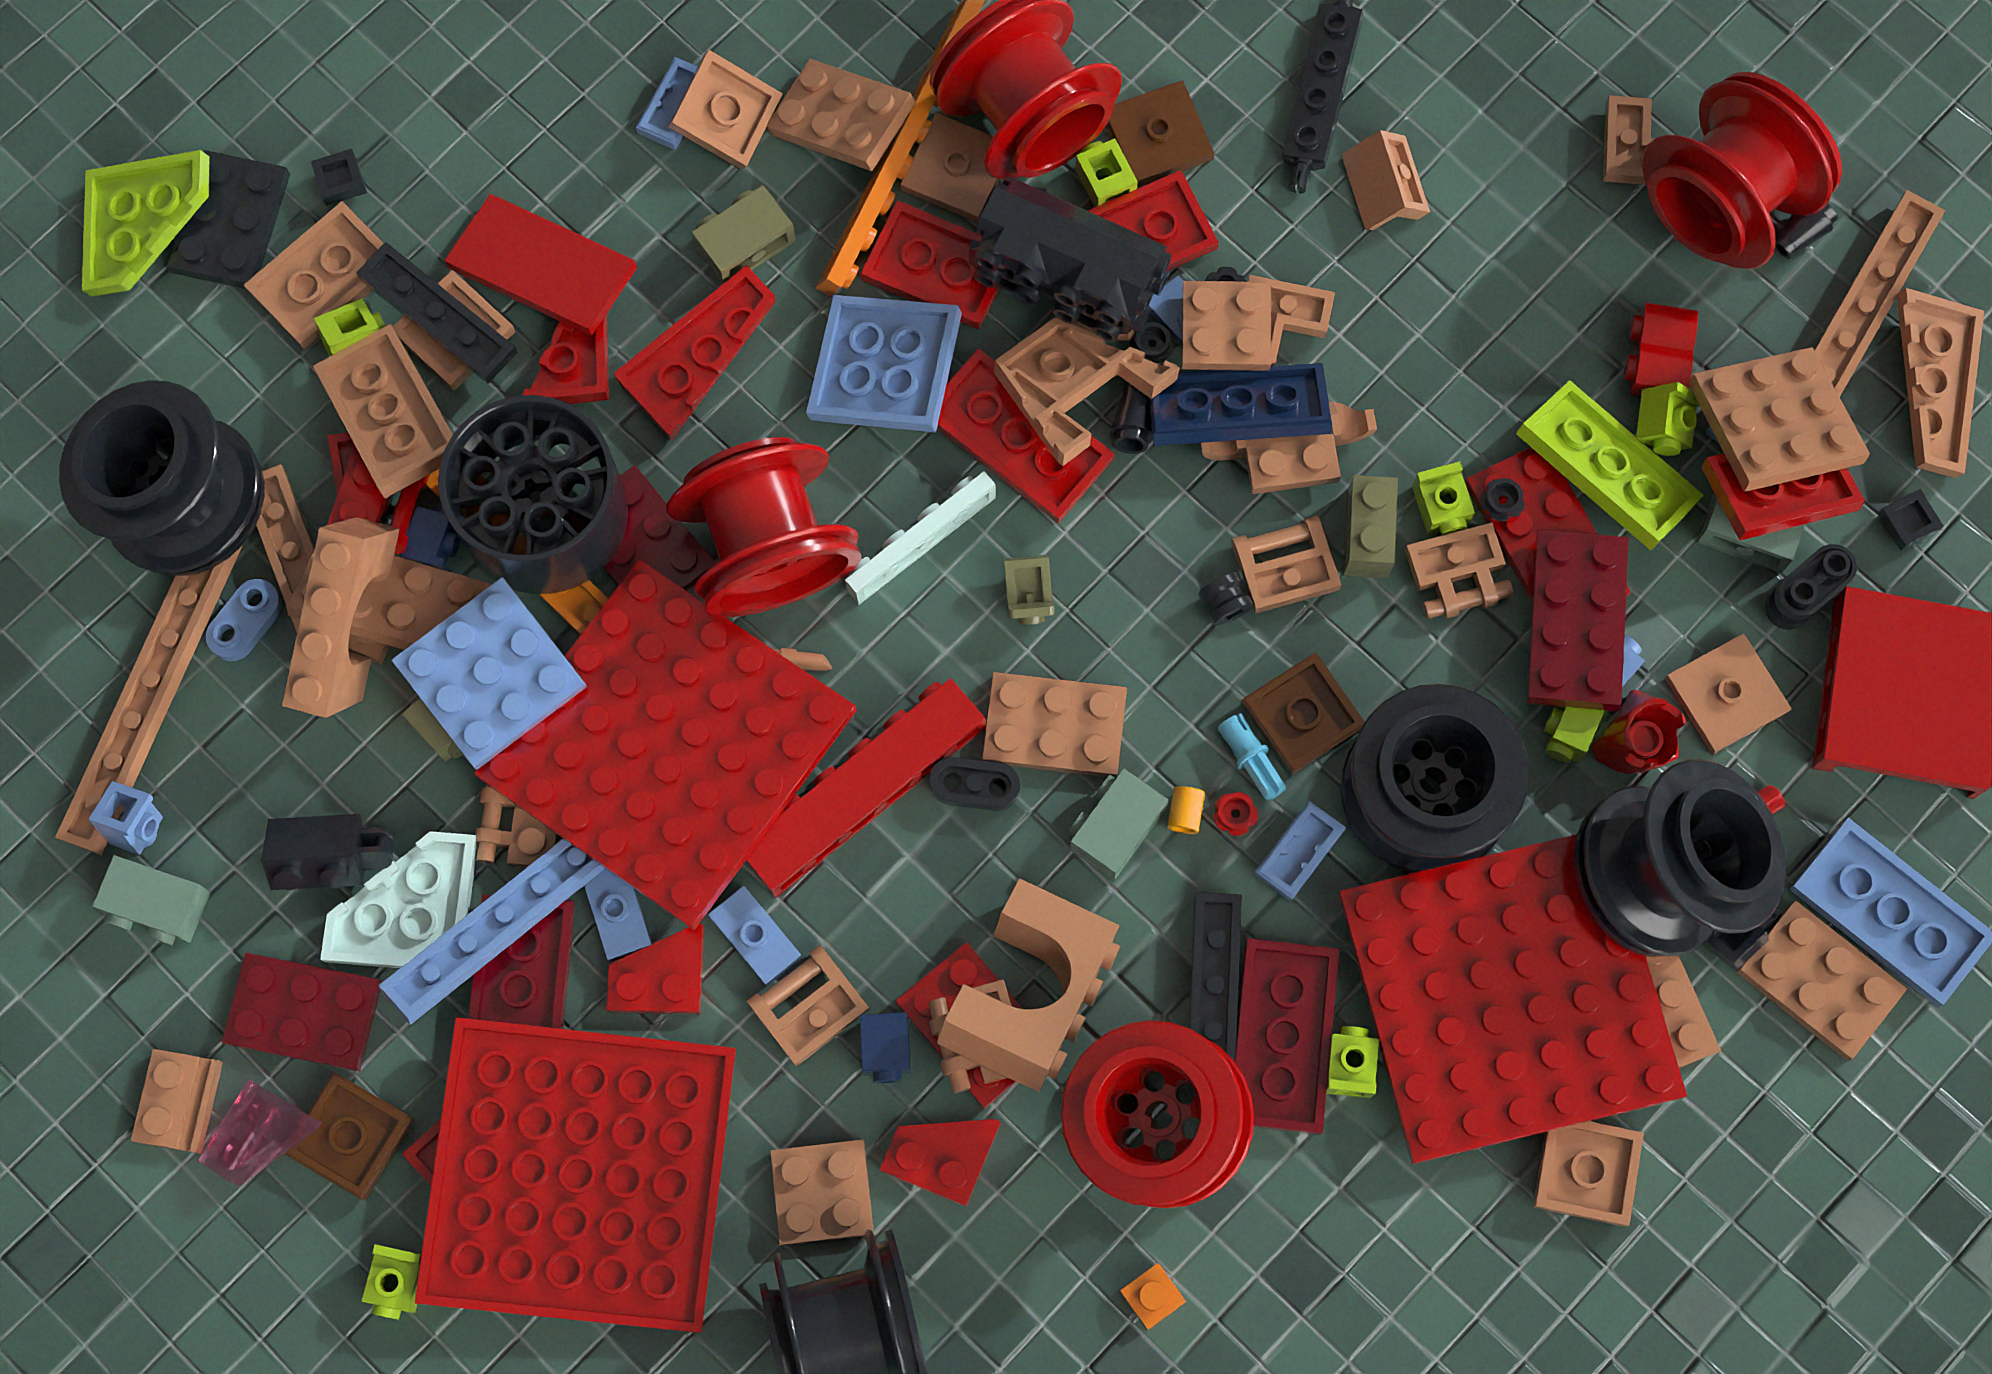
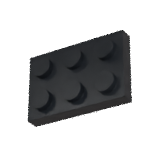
[167,150,290,289]

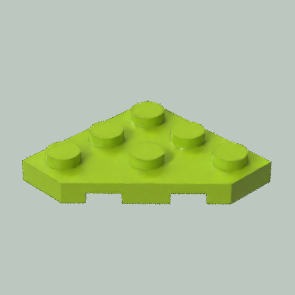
[82,150,209,297]

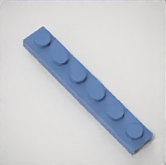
[379,839,605,1025]

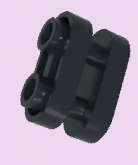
[1765,544,1857,630]

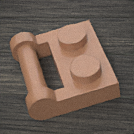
[1231,515,1342,614]
[747,945,870,1067]

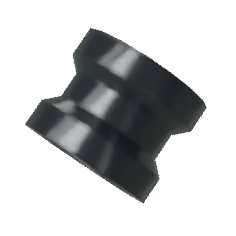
[1198,572,1254,626]

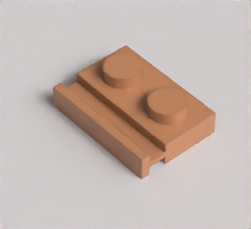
[131,1049,223,1154]

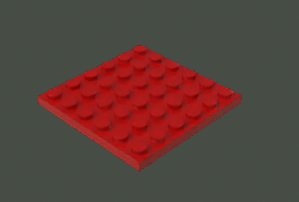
[474,559,857,931]
[1338,834,1687,1165]
[415,1017,736,1333]

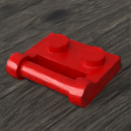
[327,454,430,554]

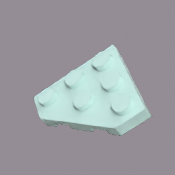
[320,831,478,968]

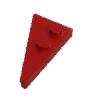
[522,314,609,404]

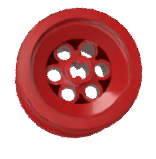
[929,0,1122,179]
[1642,72,1842,269]
[666,437,861,617]
[1061,1020,1254,1208]

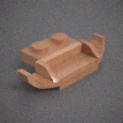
[1201,401,1377,494]

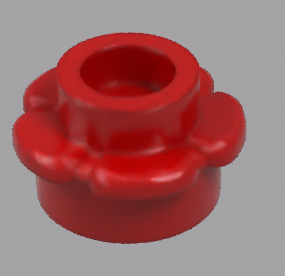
[1213,792,1258,836]

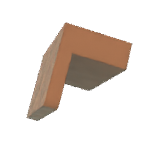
[1342,130,1430,230]

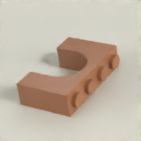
[282,517,399,718]
[937,878,1121,1093]

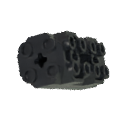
[969,176,1172,342]

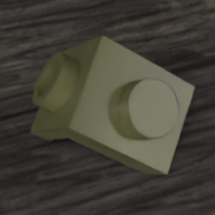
[1004,554,1054,624]

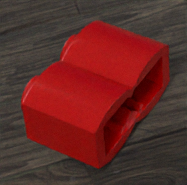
[1623,303,1698,396]

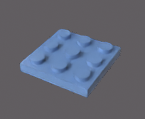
[806,295,962,433]
[392,577,587,770]

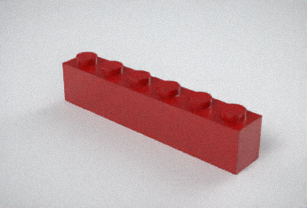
[745,678,986,898]

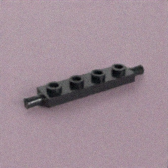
[1282,0,1364,194]

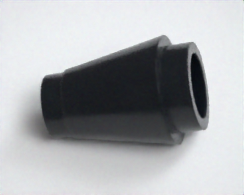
[1775,203,1838,259]
[1110,385,1153,454]

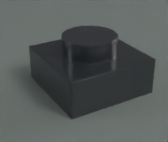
[311,149,367,206]
[1878,489,1944,551]

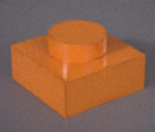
[1120,1263,1186,1330]

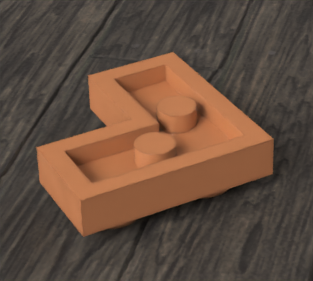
[1603,95,1655,185]
[1248,275,1335,366]

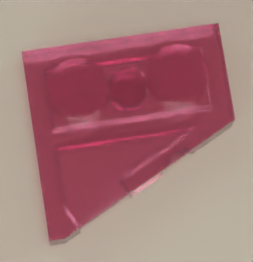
[198,1079,322,1186]

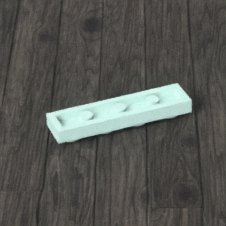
[845,471,996,605]

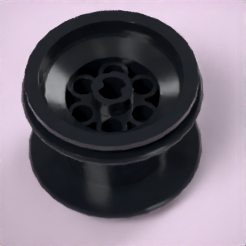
[59,380,265,576]
[1341,684,1529,873]
[1574,759,1786,957]
[759,1229,927,1374]

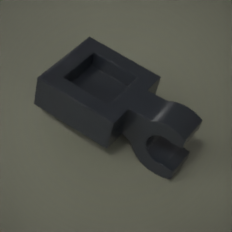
[1703,904,1782,972]

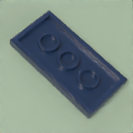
[1149,363,1332,446]

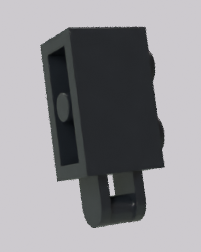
[261,814,395,890]

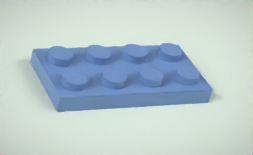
[1789,818,1992,1008]

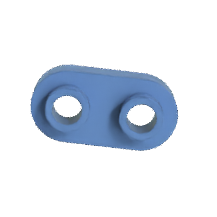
[206,579,283,661]

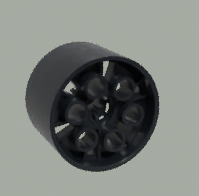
[438,395,628,594]

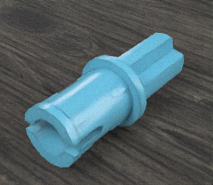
[1217,713,1286,801]

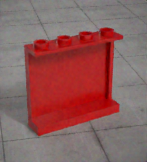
[1812,586,1992,799]

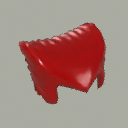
[1591,690,1686,774]

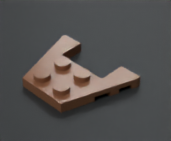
[994,318,1180,466]

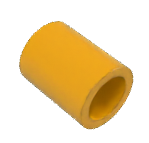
[1167,786,1205,834]

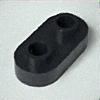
[930,757,1020,811]

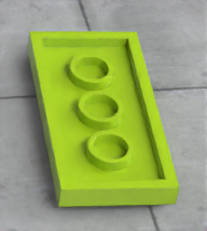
[1516,380,1704,551]

